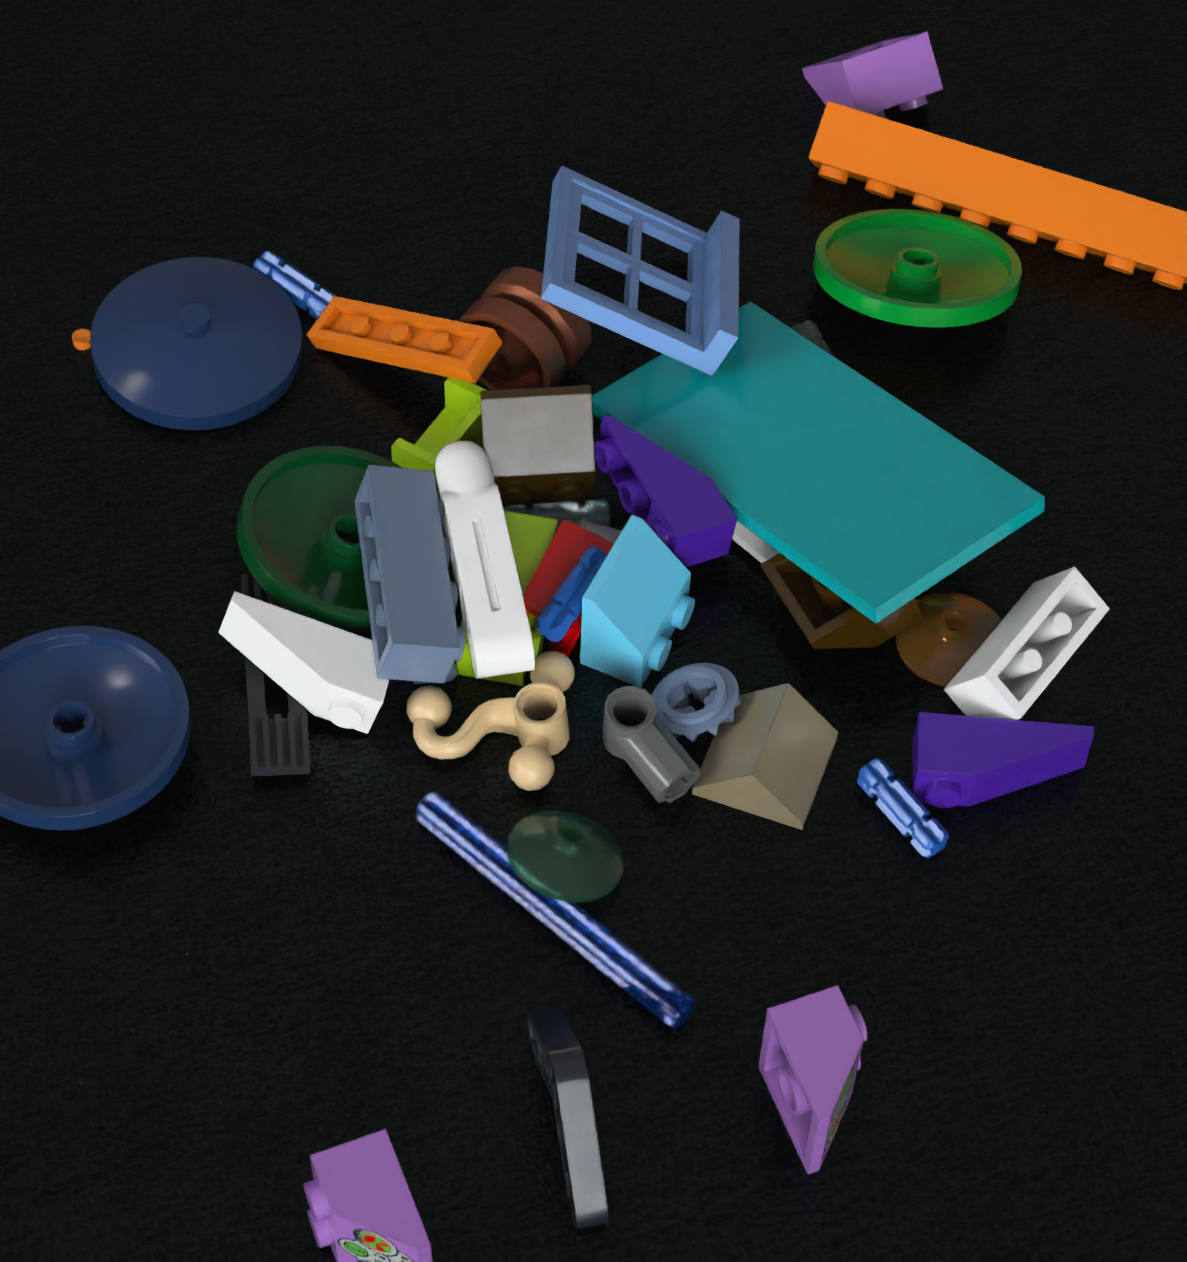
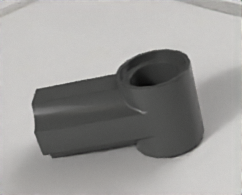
[602,686,700,803]

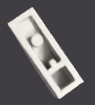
[219,591,390,734]

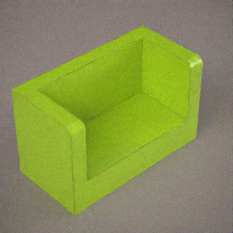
[391,378,488,492]

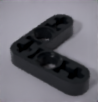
[527,1005,608,1229]

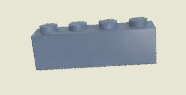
[355,465,465,683]

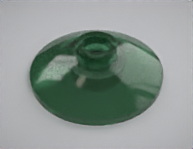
[507,811,624,903]

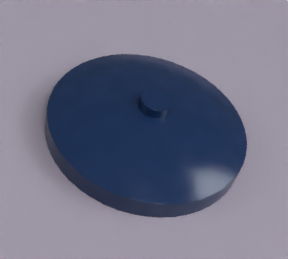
[90,257,302,430]
[0,626,191,830]

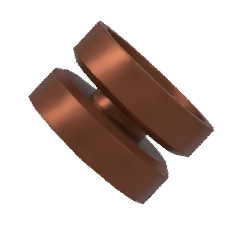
[459,266,591,390]

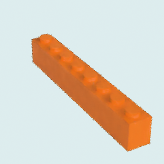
[808,101,1187,290]

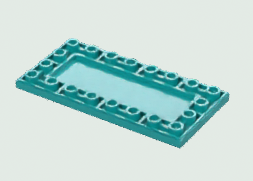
[591,301,1045,624]

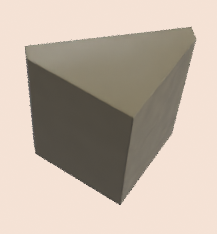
[692,683,838,830]

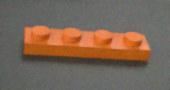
[307,296,502,383]

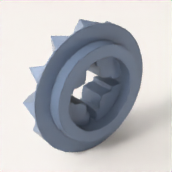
[652,663,742,743]

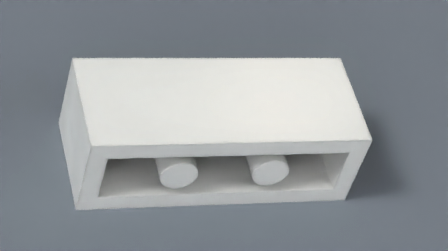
[944,567,1110,720]

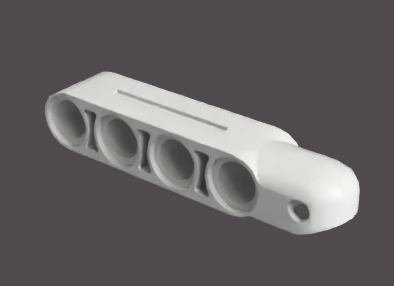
[435,441,535,679]

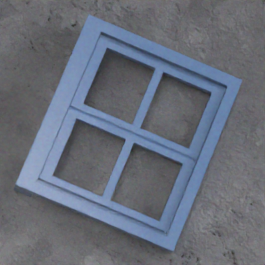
[541,166,740,376]

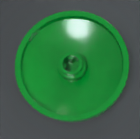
[813,209,1022,328]

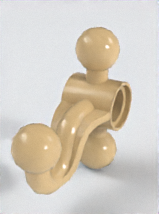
[407,651,575,791]

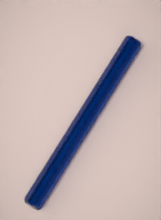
[415,792,695,1028]

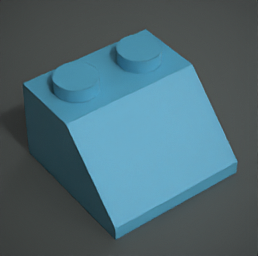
[580,515,695,688]

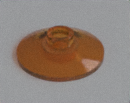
[896,592,1002,687]

